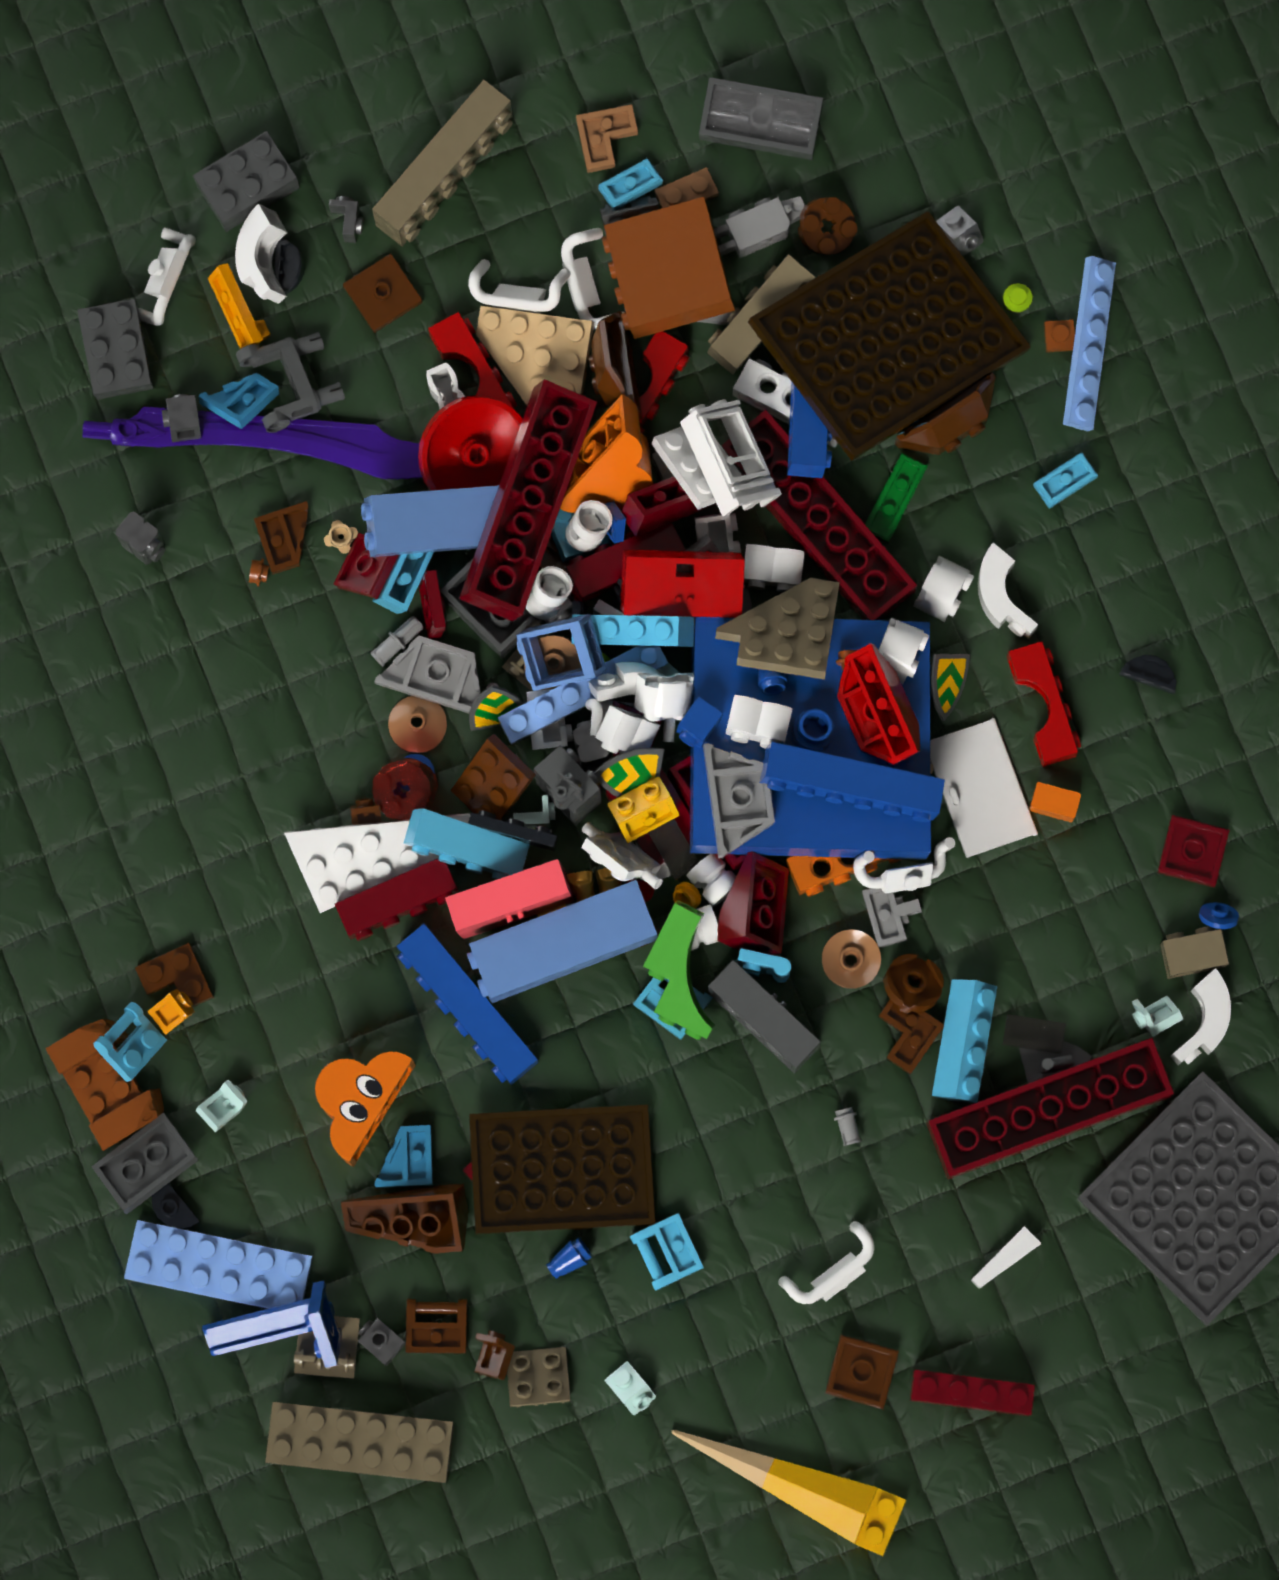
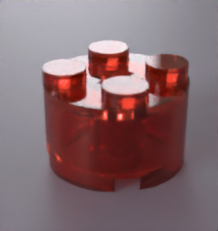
[372,758,438,820]

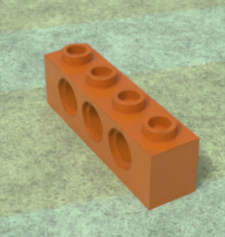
[786,856,902,897]

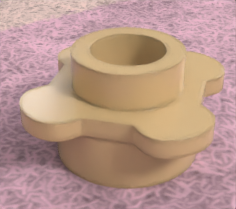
[324,520,358,554]

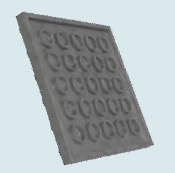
[1077,1071,1279,1326]

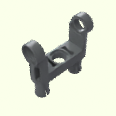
[236,331,345,433]

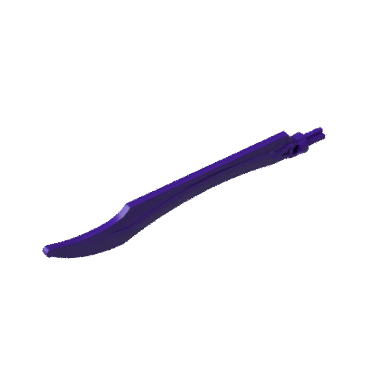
[82,407,422,480]

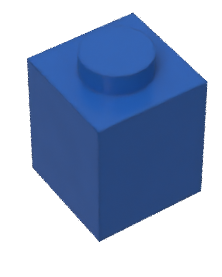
[676,696,723,748]

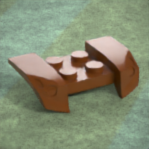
[45,1019,164,1151]

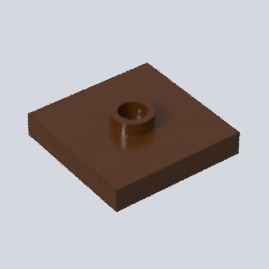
[342,254,423,333]
[825,1335,899,1410]

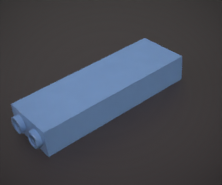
[361,485,499,557]
[467,880,658,1003]

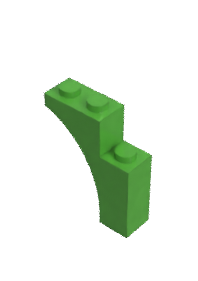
[643,900,715,1040]

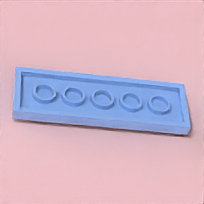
[124,1220,313,1309]

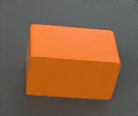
[1029,782,1081,822]

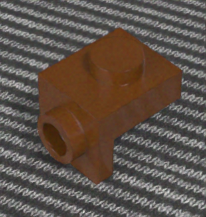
[350,798,382,825]
[474,1331,515,1380]

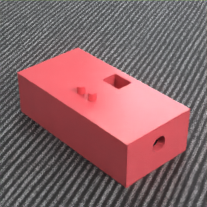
[445,859,575,939]

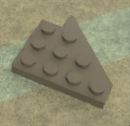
[715,578,839,679]

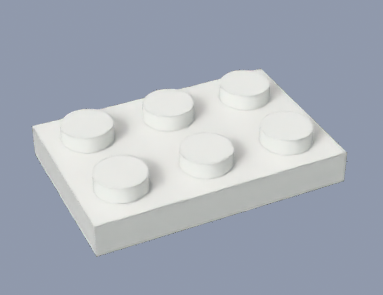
[651,426,742,510]

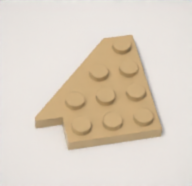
[476,306,594,405]

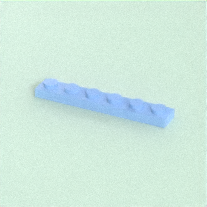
[1063,256,1116,431]
[498,646,668,745]

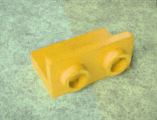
[608,777,680,843]

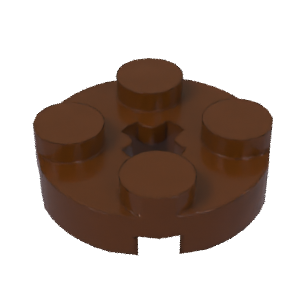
[798,197,857,255]
[883,954,944,1013]

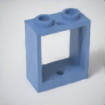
[516,614,607,691]

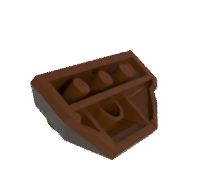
[589,311,643,420]
[895,372,996,455]

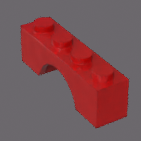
[428,312,517,409]
[609,331,690,435]
[1007,641,1081,767]

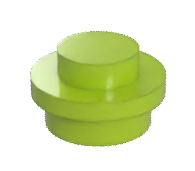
[1003,283,1032,312]

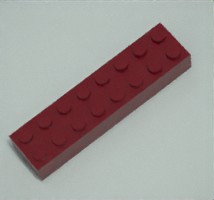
[459,379,597,621]
[721,410,917,620]
[927,1038,1174,1180]

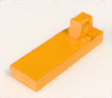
[208,263,270,349]

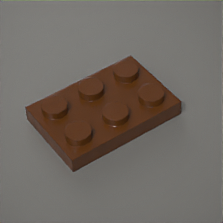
[450,734,536,821]

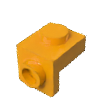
[147,989,195,1035]

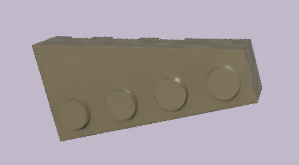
[707,254,815,375]

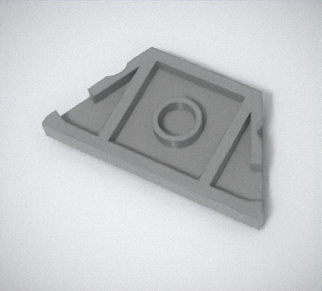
[375,635,481,714]
[703,743,775,858]

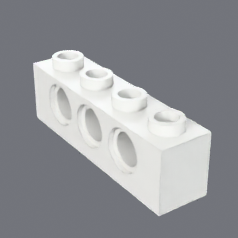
[733,359,838,448]

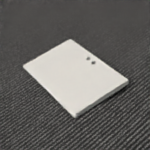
[930,718,1038,858]

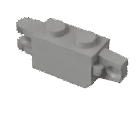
[714,196,805,259]

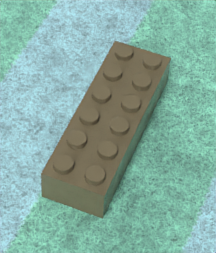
[372,80,513,247]
[265,1402,455,1483]

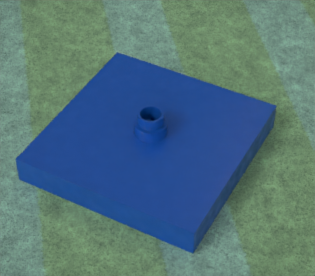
[690,617,931,860]

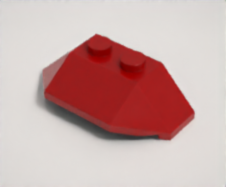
[837,643,920,764]

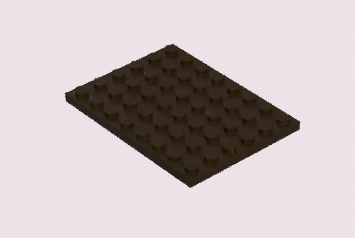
[748,211,1031,461]

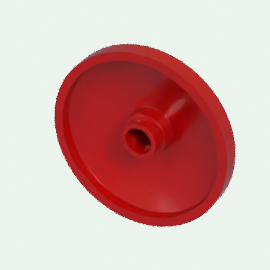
[418,395,523,491]

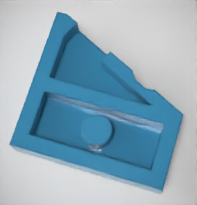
[198,373,279,429]
[375,1125,433,1188]

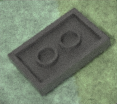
[91,1113,198,1215]

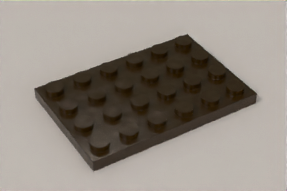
[469,1105,655,1234]

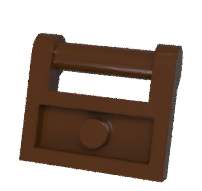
[406,1299,467,1354]

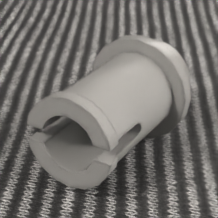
[834,1107,862,1146]

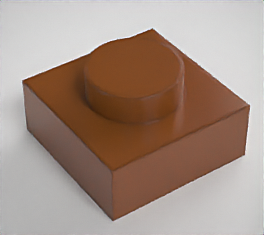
[1044,320,1075,352]

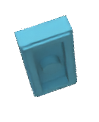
[598,158,663,211]
[1033,452,1098,509]

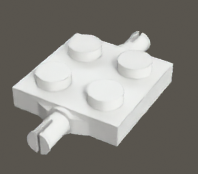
[581,822,663,889]

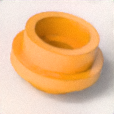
[673,882,701,908]

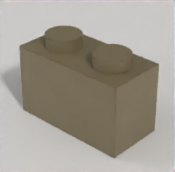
[1160,926,1229,979]

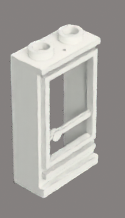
[680,399,782,517]

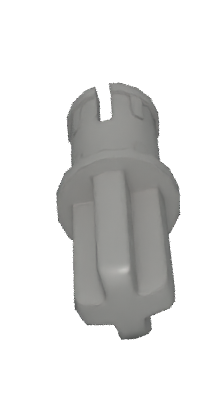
[370,616,424,667]

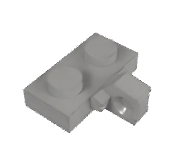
[862,888,922,948]

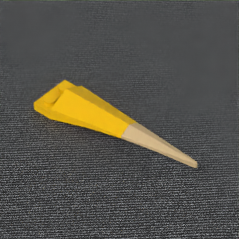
[671,1430,907,1556]

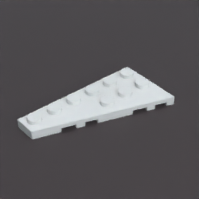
[284,813,470,913]

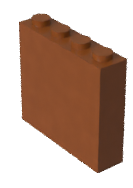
[602,197,735,339]

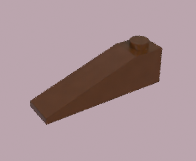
[341,1184,469,1253]

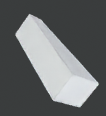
[971,1226,1042,1289]

